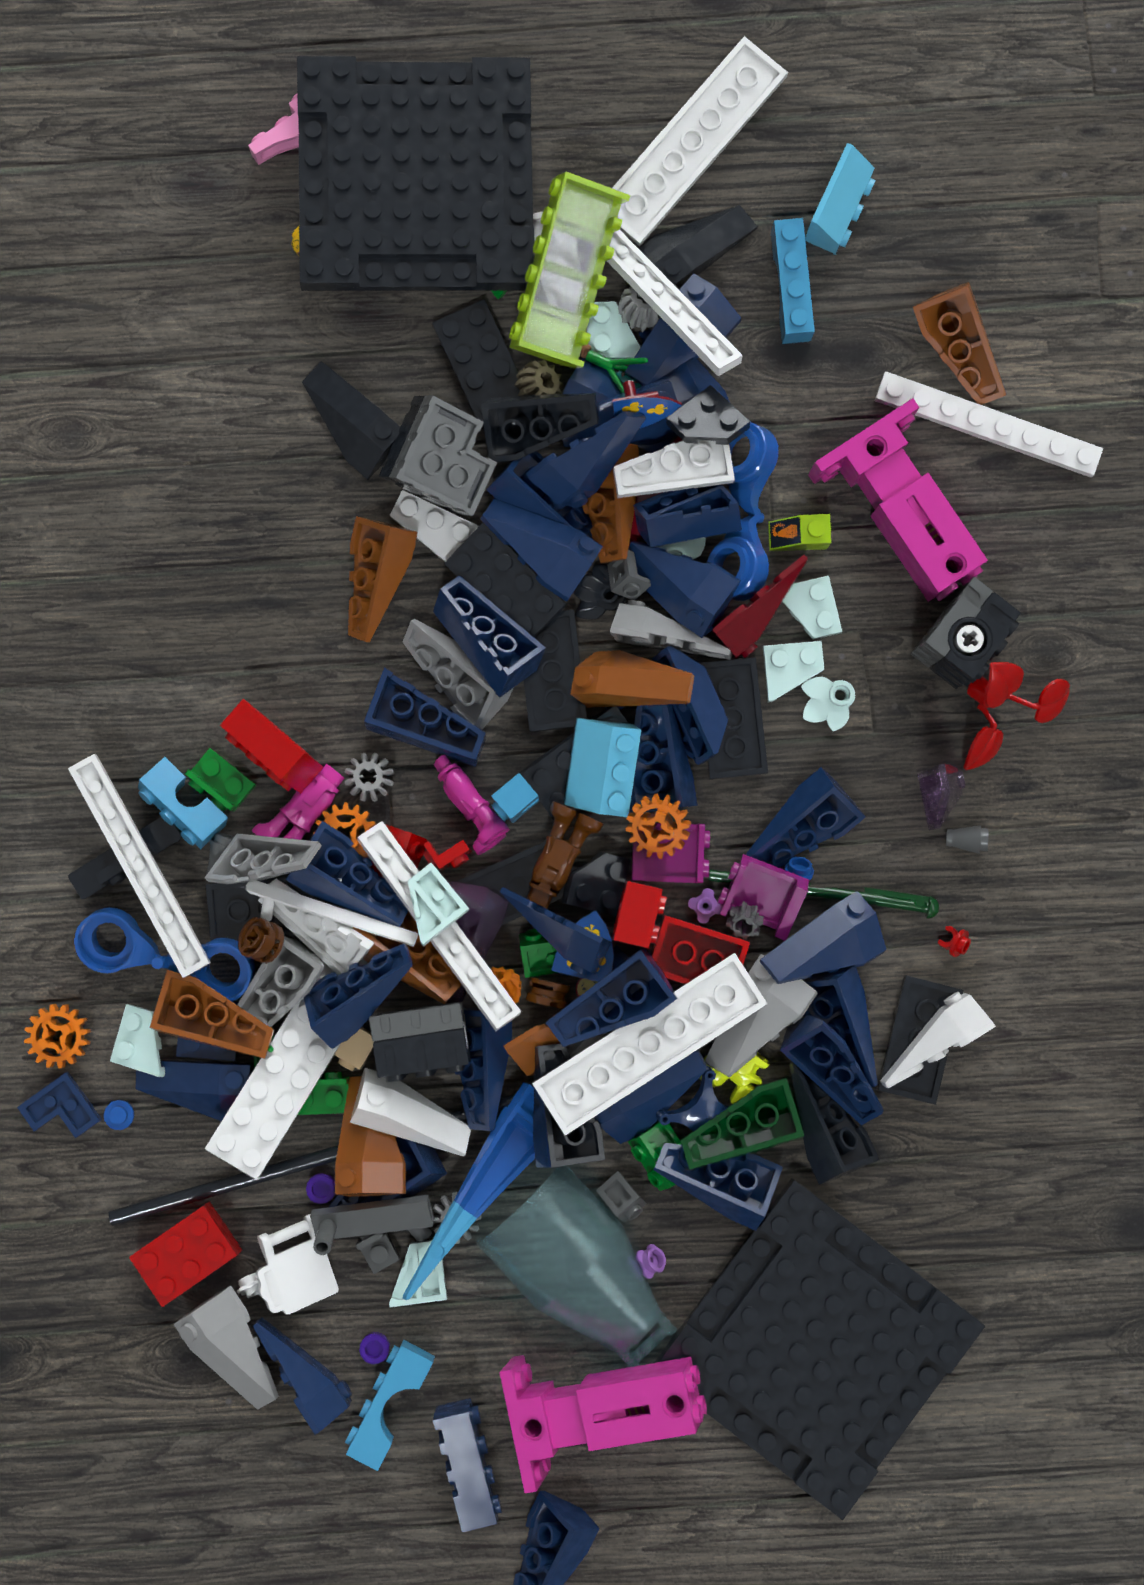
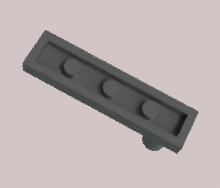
[310,1195,434,1255]

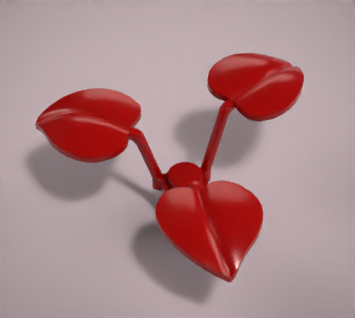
[963,662,1070,770]

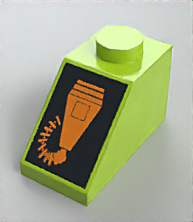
[768,514,831,551]

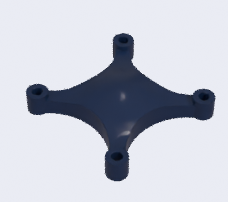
[656,1066,729,1132]

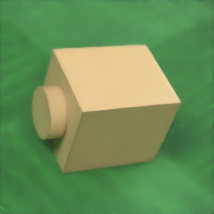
[334,1027,374,1071]

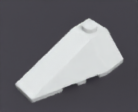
[880,992,996,1088]
[350,1068,471,1156]

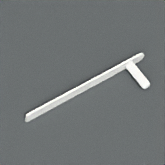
[246,880,419,947]

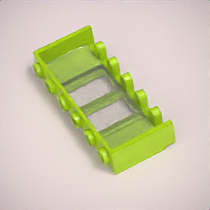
[509,172,631,369]

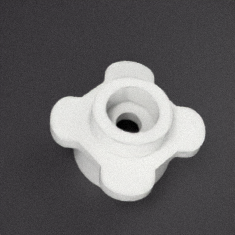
[237,1273,259,1298]

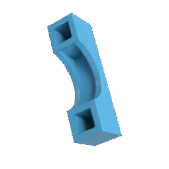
[771,218,815,344]
[345,1340,435,1471]

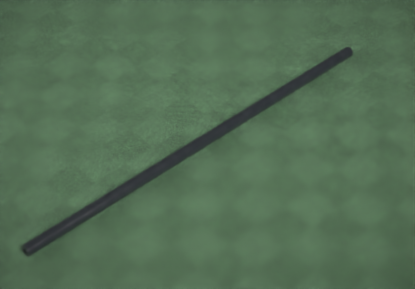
[109,1094,515,1226]

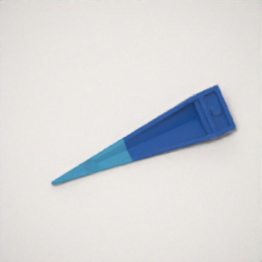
[402,1082,535,1301]

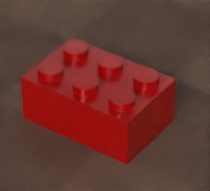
[220,699,324,794]
[611,881,667,948]
[651,915,750,984]
[129,1201,242,1307]

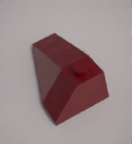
[712,554,808,658]

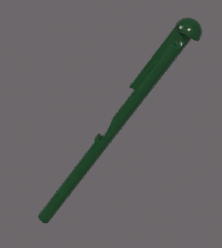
[708,869,939,919]

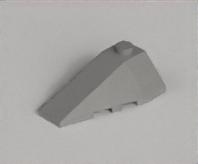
[205,833,322,884]
[705,954,818,1077]
[174,1286,279,1410]

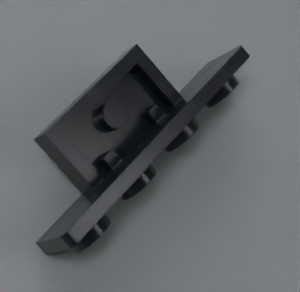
[68,817,182,899]

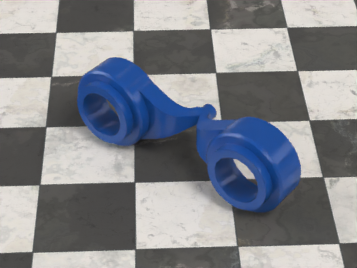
[707,422,779,601]
[74,907,255,1001]

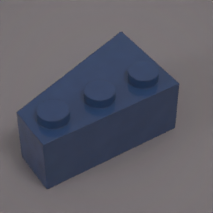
[633,484,742,547]

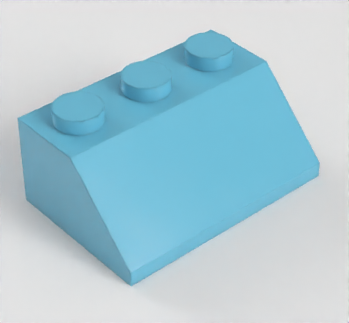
[805,143,876,255]
[564,718,641,817]

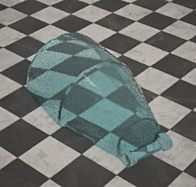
[475,1166,678,1367]

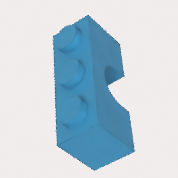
[138,757,228,849]
[491,773,539,823]

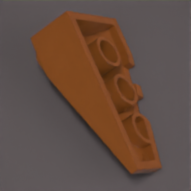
[353,911,462,1004]
[149,970,274,1059]
[335,1076,406,1197]

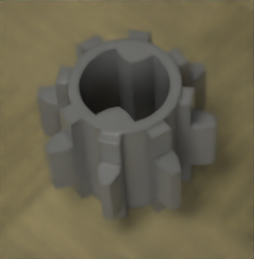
[726,901,764,941]

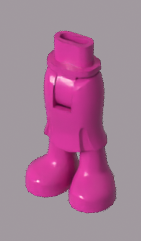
[434,755,510,855]
[251,764,345,840]

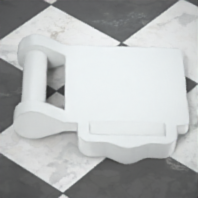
[256,1214,339,1314]

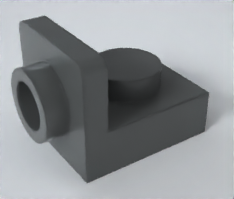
[608,550,651,600]
[596,1171,646,1223]
[355,1233,401,1274]

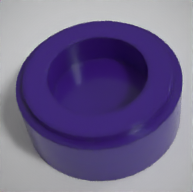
[306,1173,335,1204]
[359,1332,390,1364]

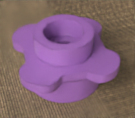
[688,888,722,923]
[636,1244,666,1279]

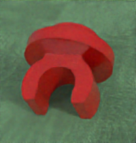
[938,926,971,957]

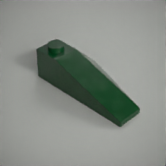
[681,1078,804,1170]

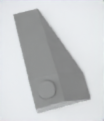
[610,600,732,660]
[402,619,513,730]
[238,937,324,1027]

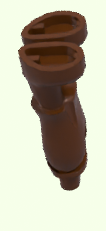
[526,801,604,908]

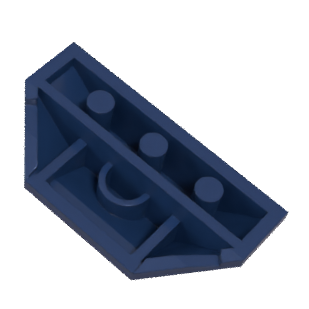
[651,646,728,765]

